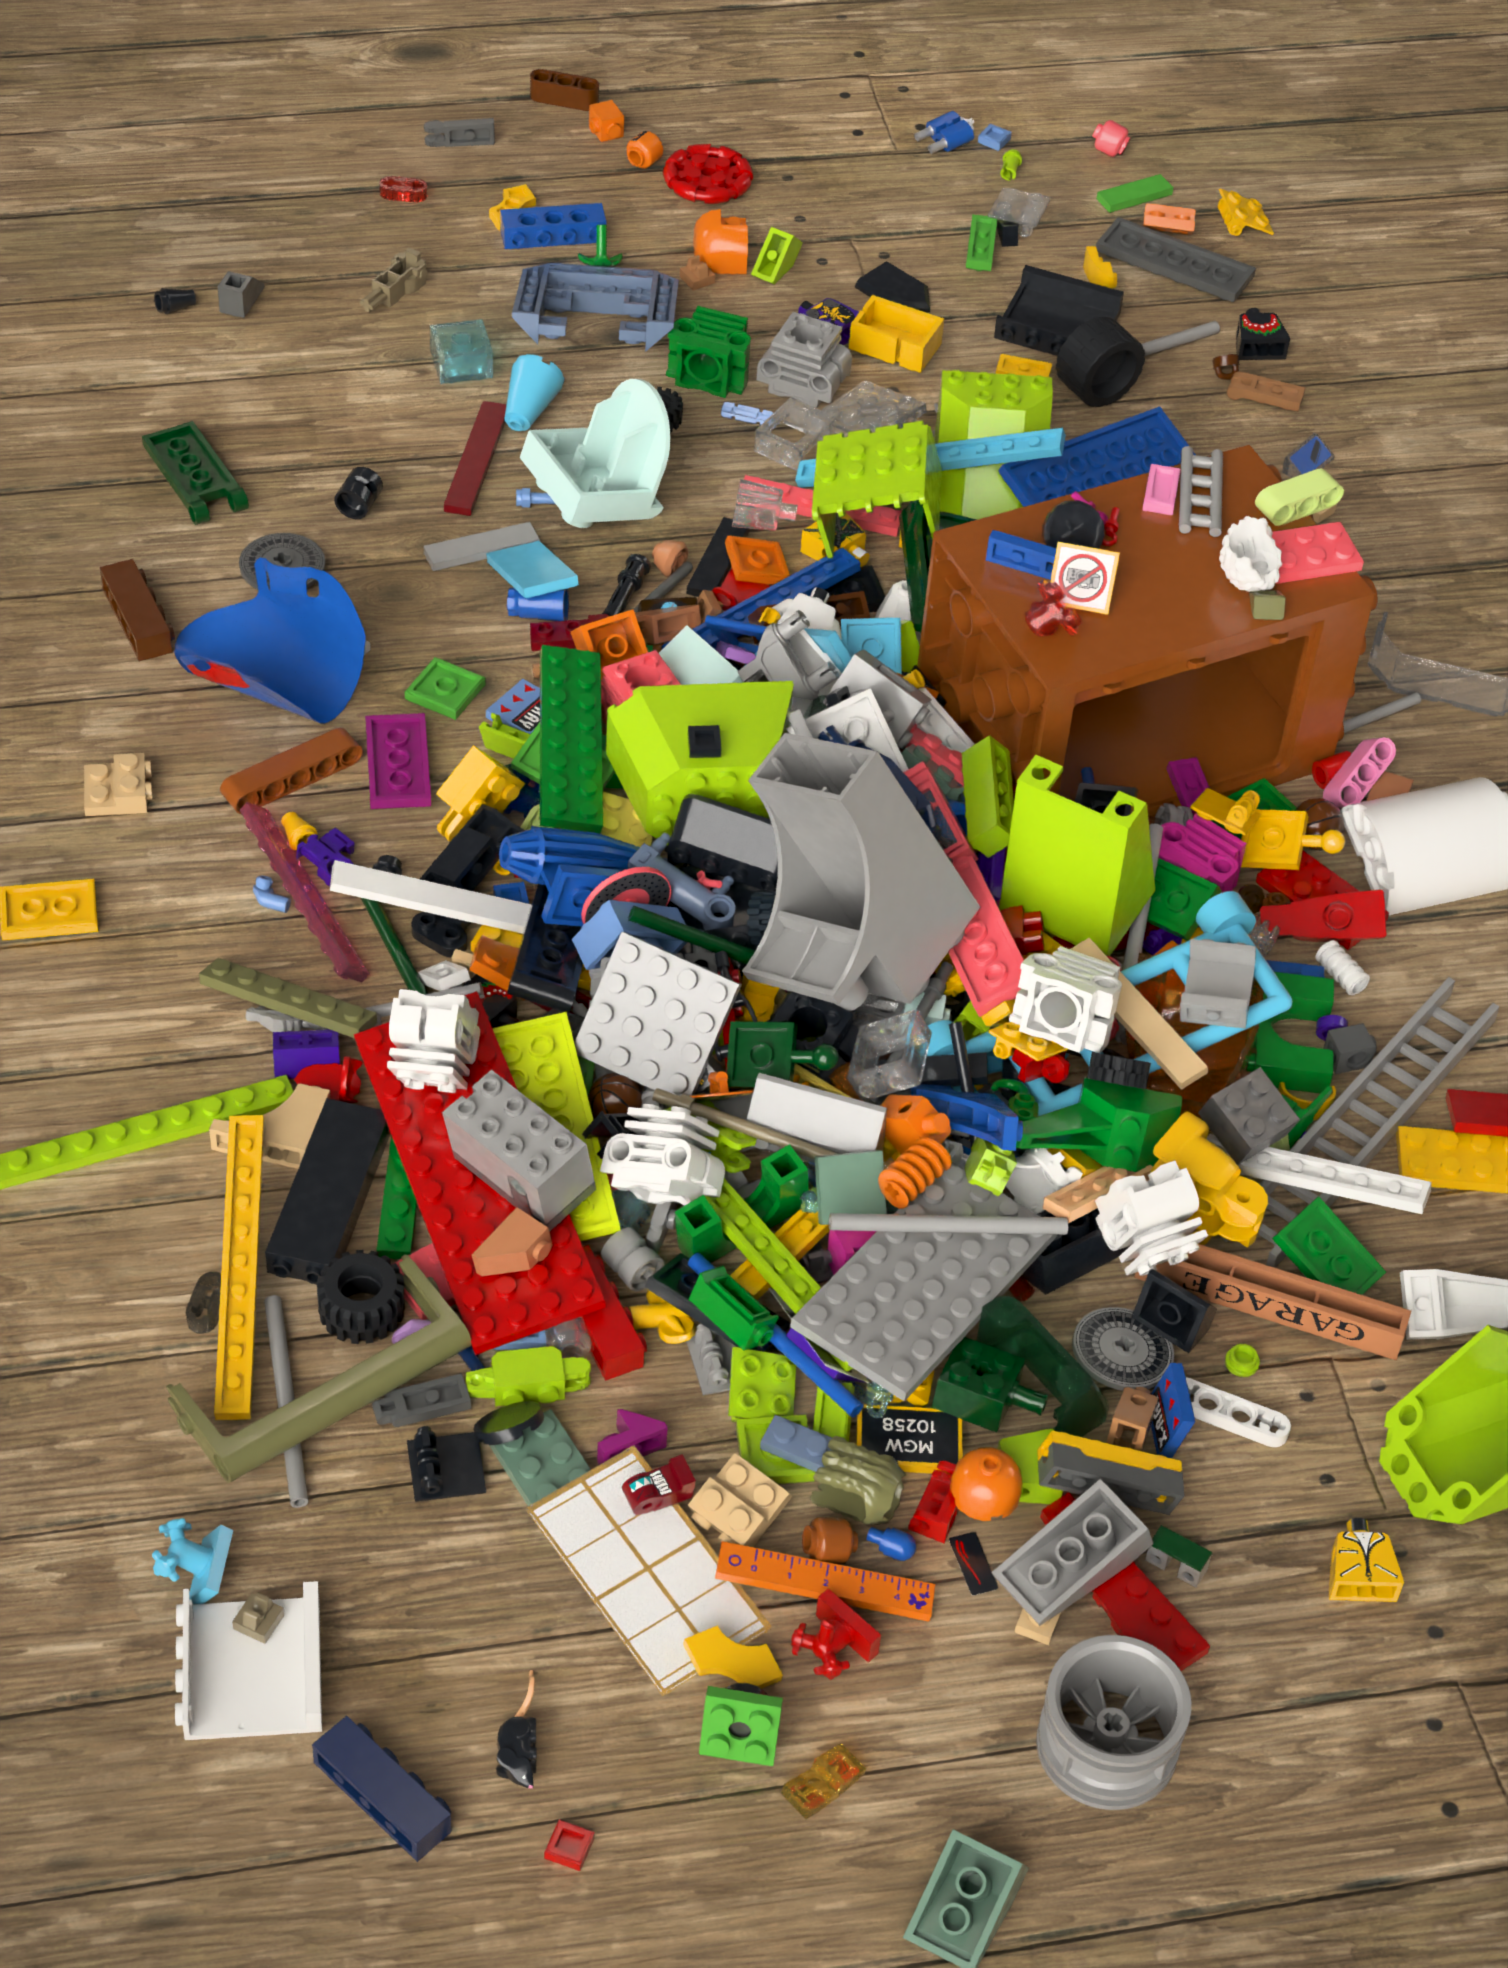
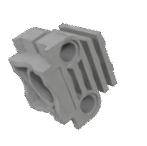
[757,312,852,408]

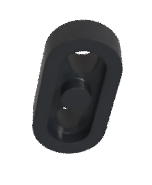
[411,912,467,958]

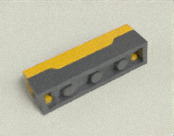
[1037,1431,1185,1515]

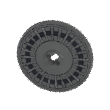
[239,533,325,590]

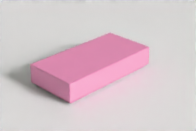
[1142,464,1181,515]

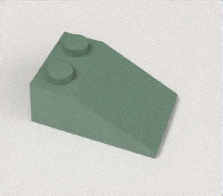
[903,1829,1029,1968]

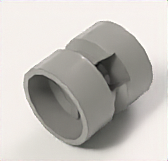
[601,1227,664,1292]

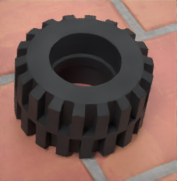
[317,1250,405,1344]

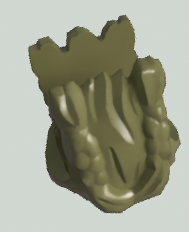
[810,1436,906,1525]

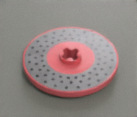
[581,867,671,924]

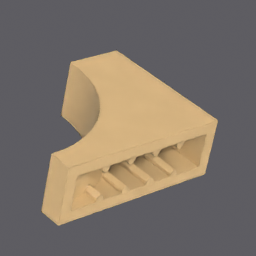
[209,1083,330,1169]

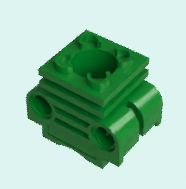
[666,306,751,398]

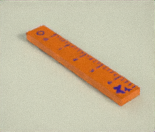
[715,1541,936,1622]

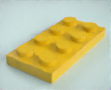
[1396,1126,1508,1194]

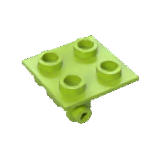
[728,1347,796,1423]

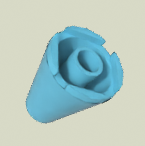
[504,354,564,431]

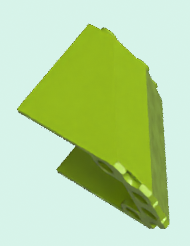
[934,370,1053,520]
[1379,1325,1508,1525]

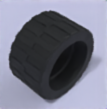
[1056,316,1145,407]

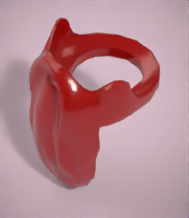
[294,1056,363,1103]

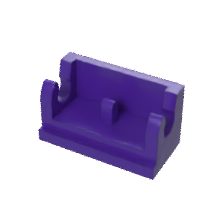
[273,1029,340,1079]

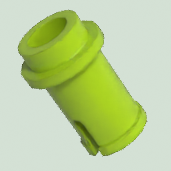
[1000,149,1022,181]

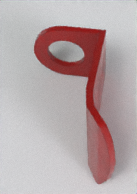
[712,569,770,611]

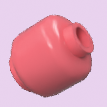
[1092,120,1131,157]

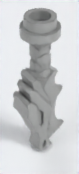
[246,1006,327,1032]

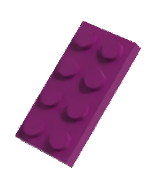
[365,713,431,809]

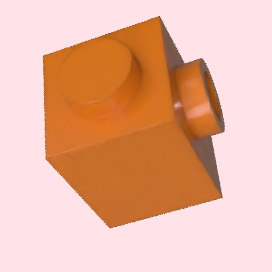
[589,100,624,142]

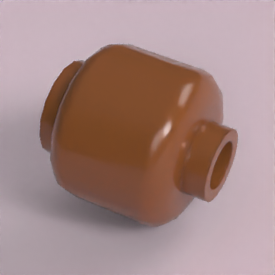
[802,1517,858,1565]

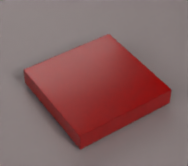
[1445,1089,1508,1137]

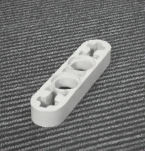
[1186,1377,1291,1447]

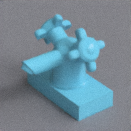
[152,1518,233,1604]

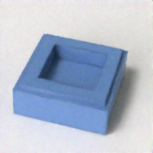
[978,124,1012,151]

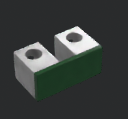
[1145,1525,1212,1587]

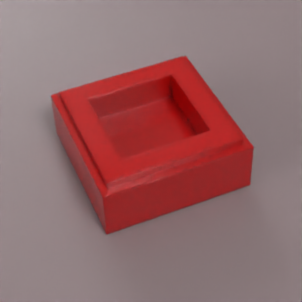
[544,1819,595,1871]

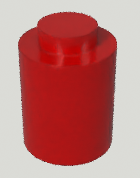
[1312,751,1352,789]

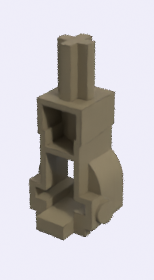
[360,248,428,312]

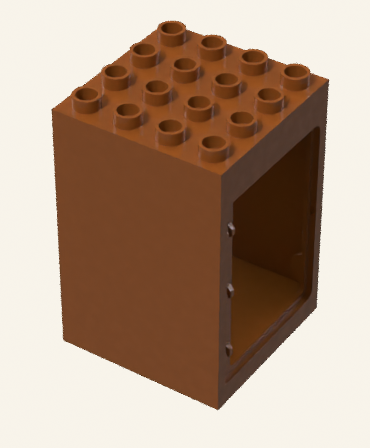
[917,445,1378,817]

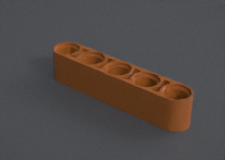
[220,728,363,814]

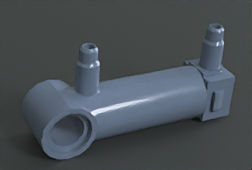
[628,833,736,930]

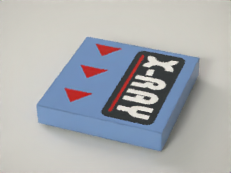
[486,679,540,734]

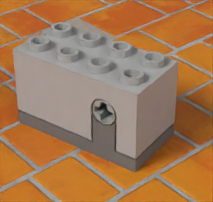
[442,1070,596,1232]

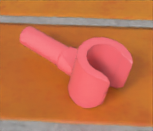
[696,871,722,890]

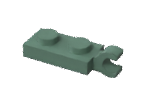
[901,744,965,804]

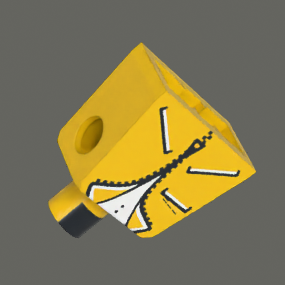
[1328,1518,1404,1602]

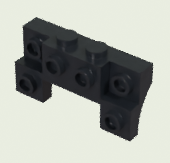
[420,804,525,931]

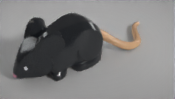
[496,1670,537,1788]

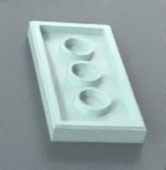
[659,625,744,685]

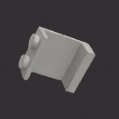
[1180,939,1256,1029]

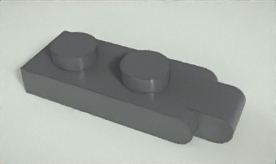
[372,1373,471,1427]

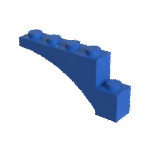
[910,1084,1023,1151]

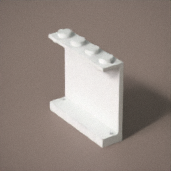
[175,1581,322,1740]

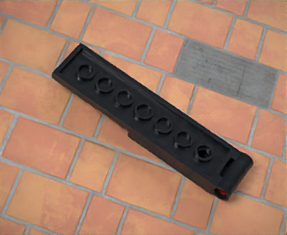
[507,828,583,1014]

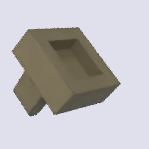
[232,1592,284,1644]

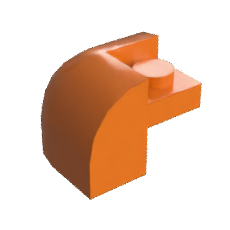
[693,209,748,274]

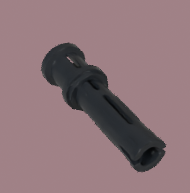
[602,554,651,617]

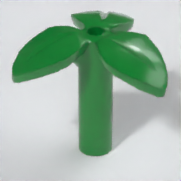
[578,224,623,267]

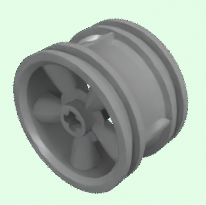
[1036,1635,1192,1810]

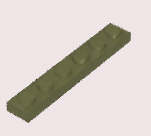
[199,958,377,1038]

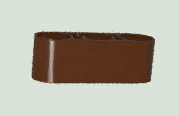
[530,69,600,111]

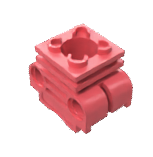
[601,650,681,726]

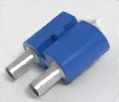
[914,111,974,154]

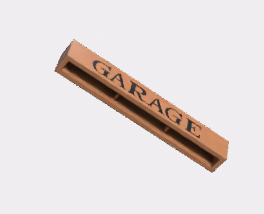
[1134,1244,1411,1360]

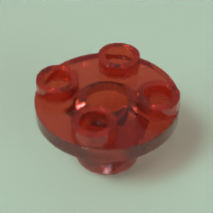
[1024,580,1083,637]

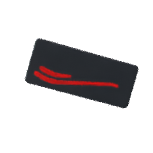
[949,1532,998,1595]

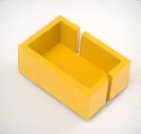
[849,295,944,373]

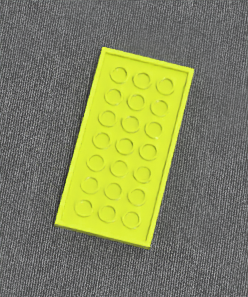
[492,1012,621,1241]

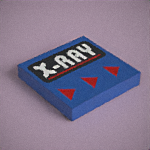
[1151,1363,1196,1458]

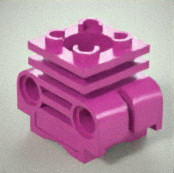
[1158,813,1246,893]

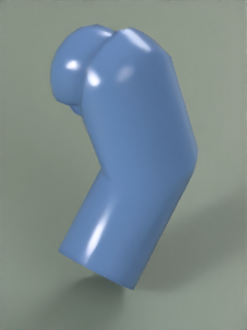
[253,875,291,913]

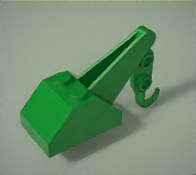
[991,1078,1182,1172]

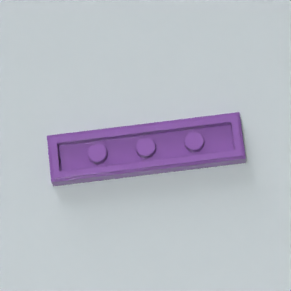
[716,641,756,664]

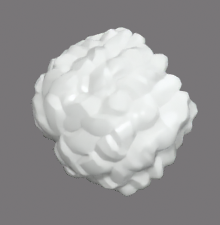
[1219,516,1282,592]

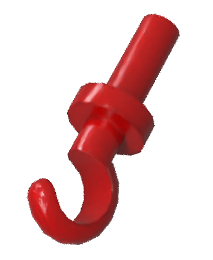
[1102,507,1120,546]

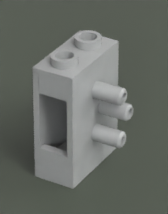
[823,649,932,749]

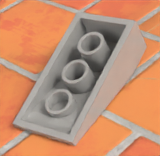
[991,1479,1153,1626]

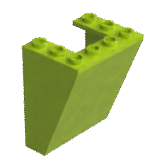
[999,755,1155,956]

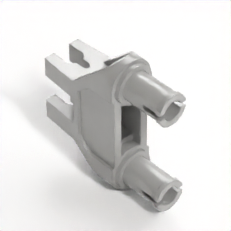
[737,610,839,700]

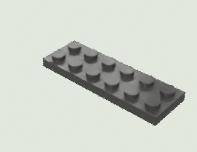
[1096,217,1256,302]

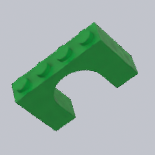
[1246,972,1334,1094]
[674,1144,809,1263]

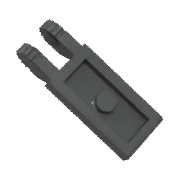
[424,118,495,147]

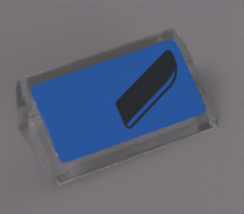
[1282,433,1335,478]

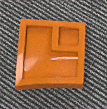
[469,935,525,1001]

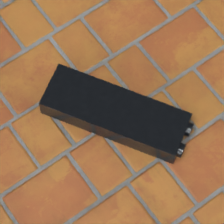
[265,1098,390,1285]

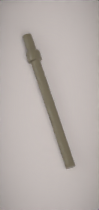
[652,1088,837,1159]

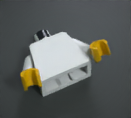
[758,588,841,639]

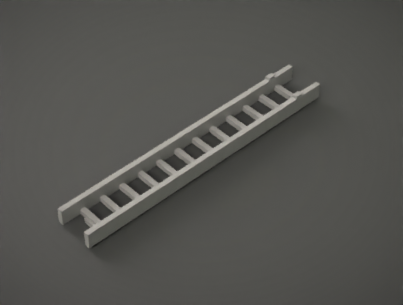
[1220,977,1500,1268]

